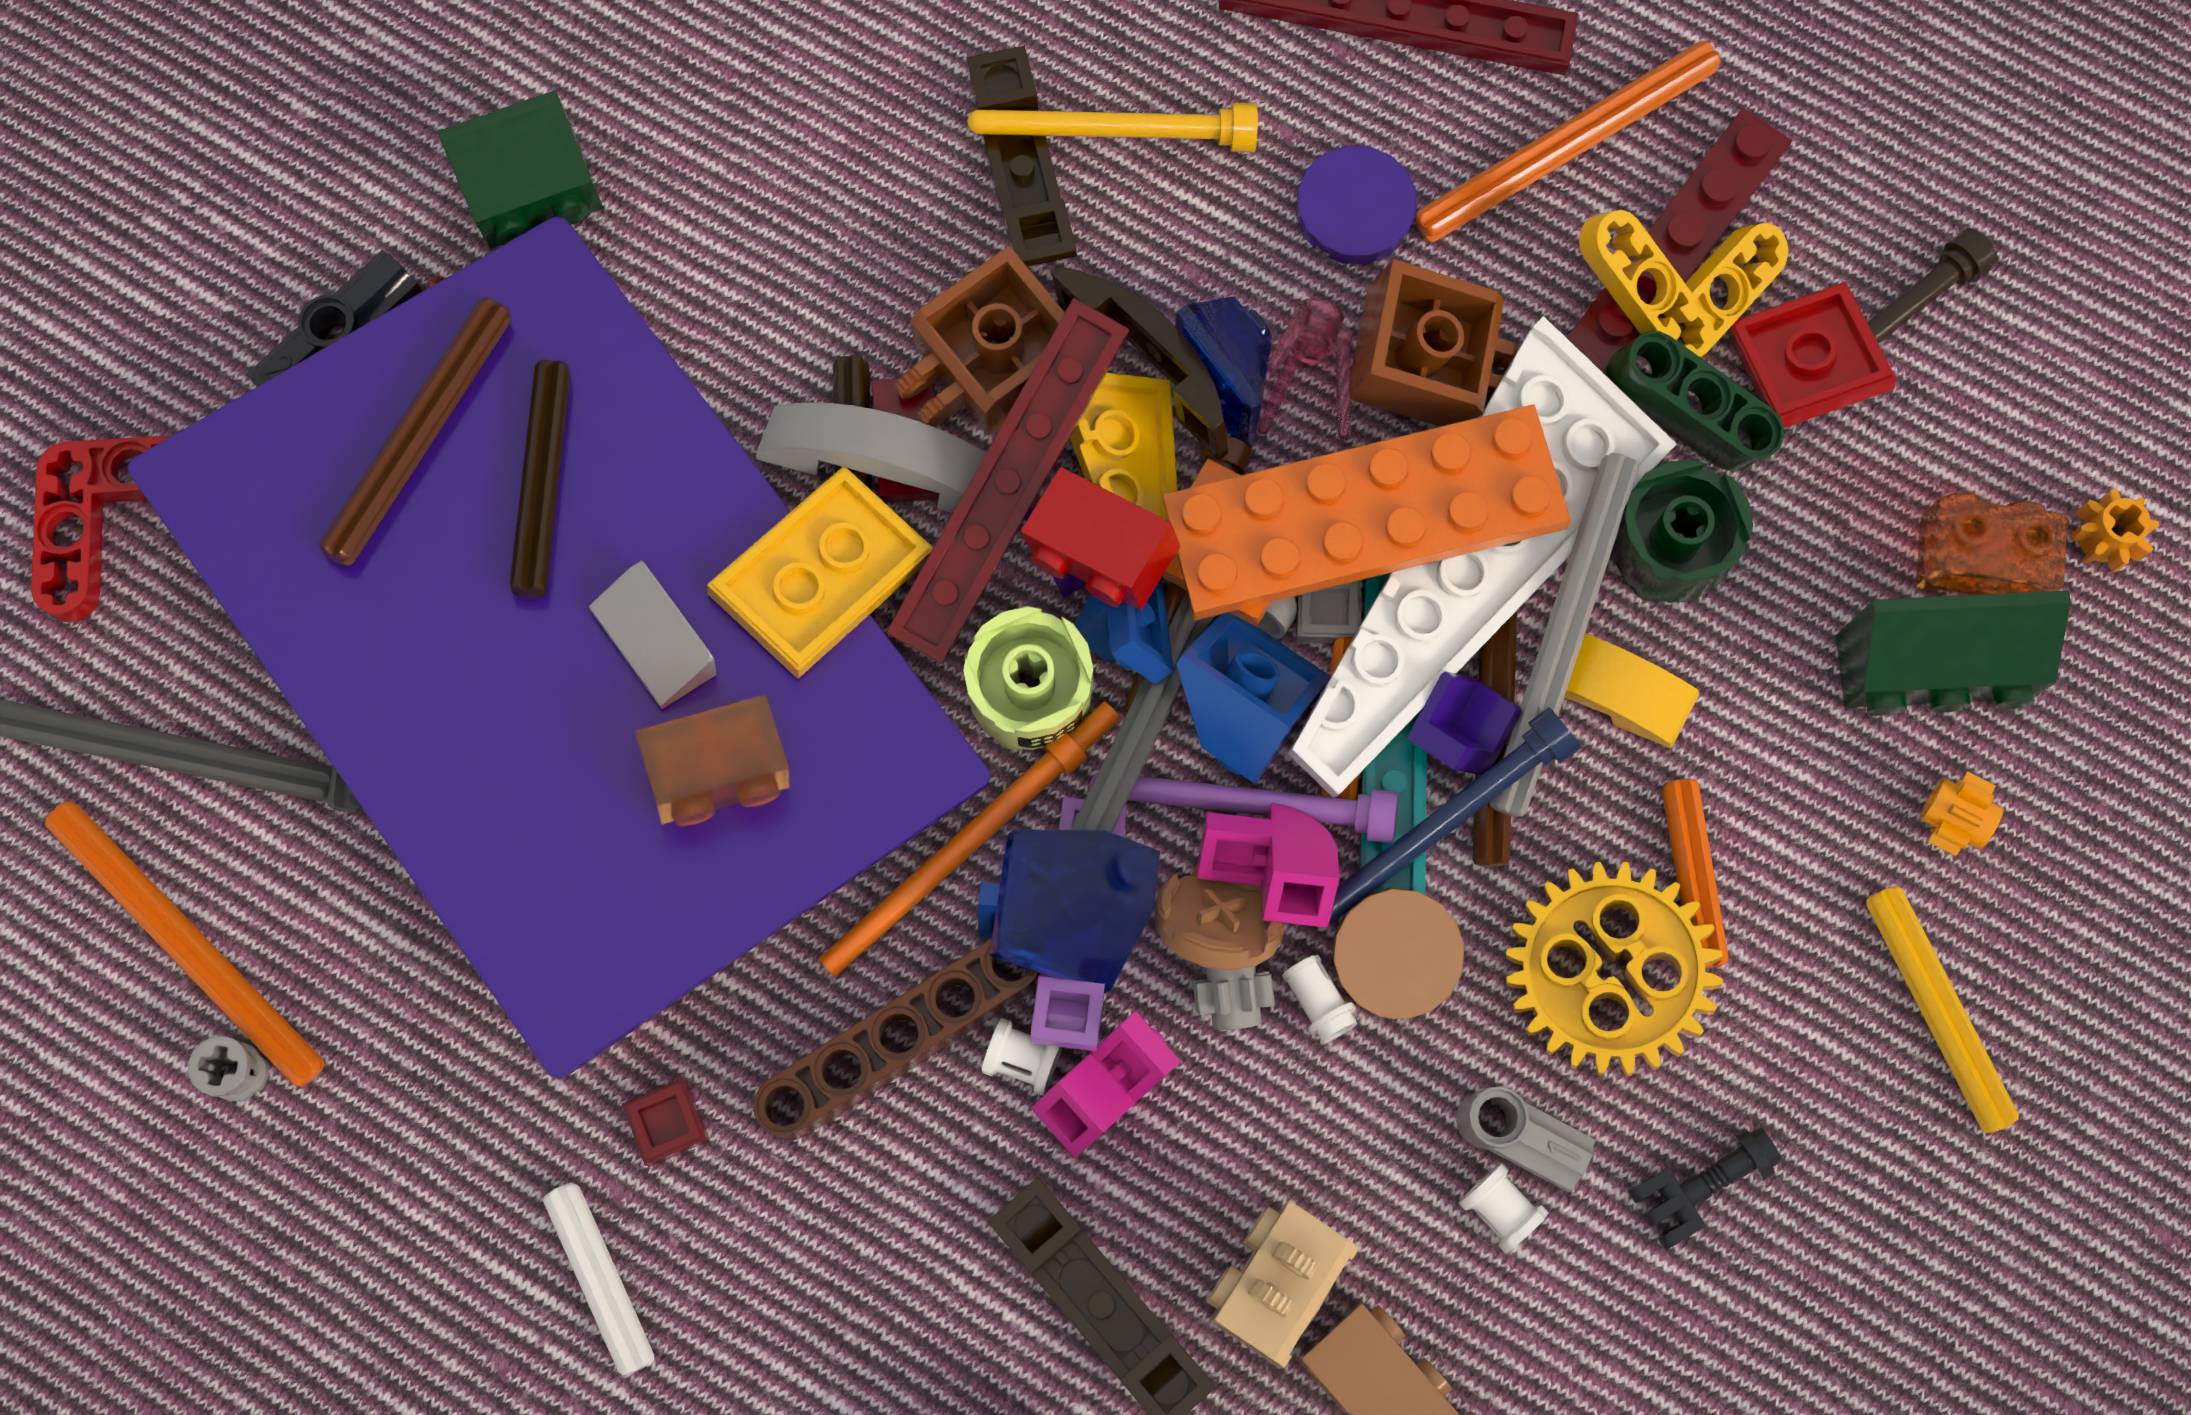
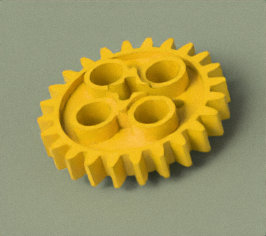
[1506,862,1723,1077]

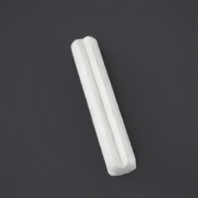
[543,1183,654,1375]

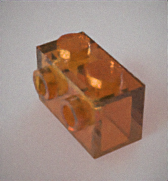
[1916,493,2068,595]
[635,694,790,826]

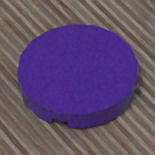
[1296,146,1417,264]

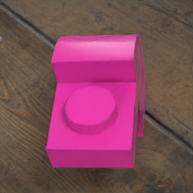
[1197,803,1340,928]
[1030,1011,1181,1158]

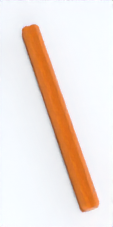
[1414,41,1721,242]
[45,801,325,1087]

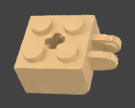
[1206,1201,1359,1368]

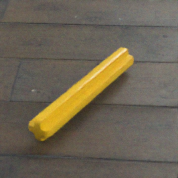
[1866,886,2019,1133]

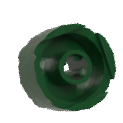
[1612,460,1753,603]

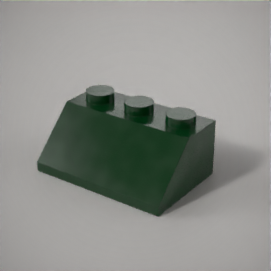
[1835,590,2071,716]

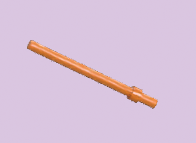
[818,701,1121,978]

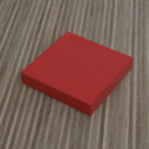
[1728,281,1896,428]

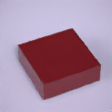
[622,1078,710,1167]

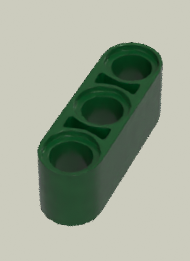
[1606,331,1784,471]

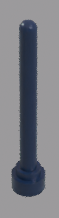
[1329,707,1582,924]

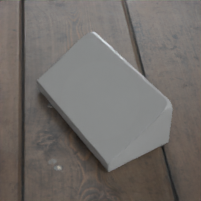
[589,560,716,709]

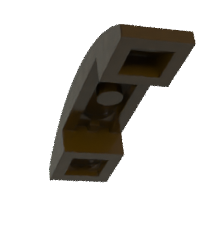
[966,45,1077,267]
[1052,267,1229,460]
[987,1177,1216,1415]

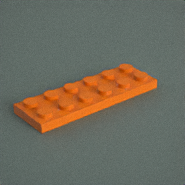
[1163,404,1571,621]

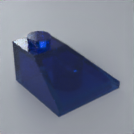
[1175,296,1272,448]
[989,830,1160,993]

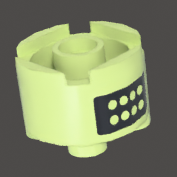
[963,607,1093,750]

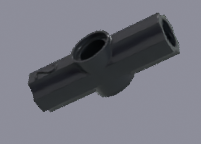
[246,250,423,387]

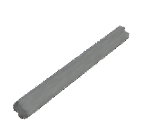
[1490,453,1639,817]

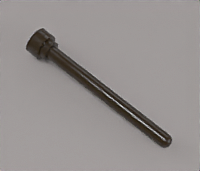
[1867,228,1998,344]

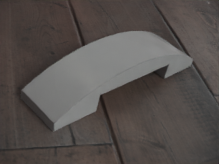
[756,402,986,513]

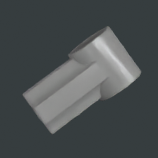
[1456,1086,1596,1192]

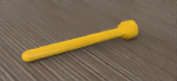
[967,103,1258,152]

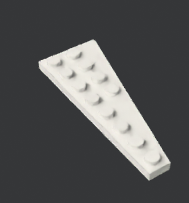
[1288,316,1677,798]

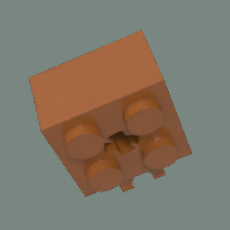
[894,246,1065,436]
[1345,259,1521,427]

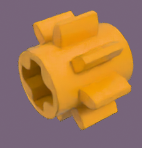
[2070,489,2159,572]
[1919,771,2004,856]

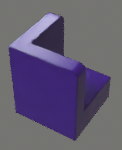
[1407,671,1522,775]

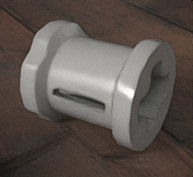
[188,1036,269,1102]

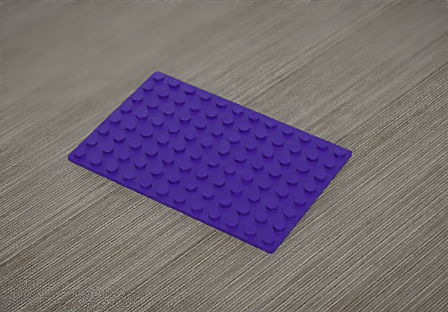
[128,216,990,1079]

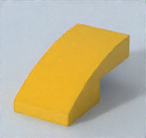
[1564,633,1700,748]

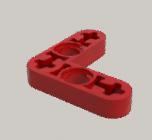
[31,435,173,623]

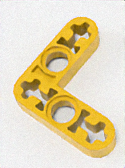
[1579,210,1788,357]

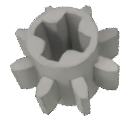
[1193,966,1275,1030]

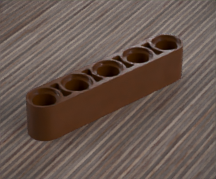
[753,932,1041,1140]

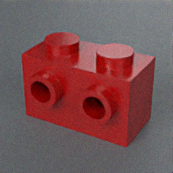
[1020,467,1180,611]

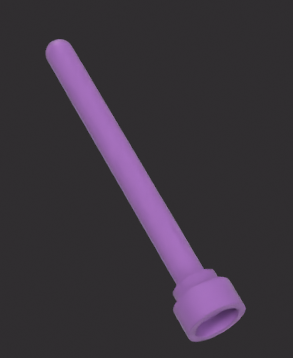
[1090,773,1399,843]

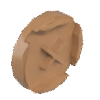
[1154,867,1286,970]
[1332,887,1465,1020]

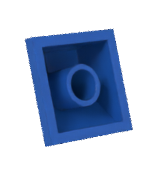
[1176,612,1331,784]

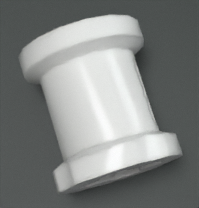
[982,1018,1063,1096]
[1458,1162,1549,1254]

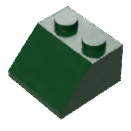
[437,90,603,248]

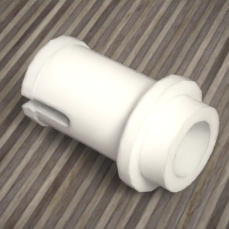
[1282,955,1357,1043]

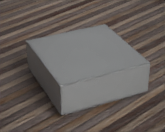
[1296,580,1362,644]

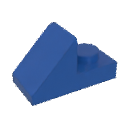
[1074,580,1174,684]

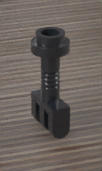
[1628,1127,1783,1250]

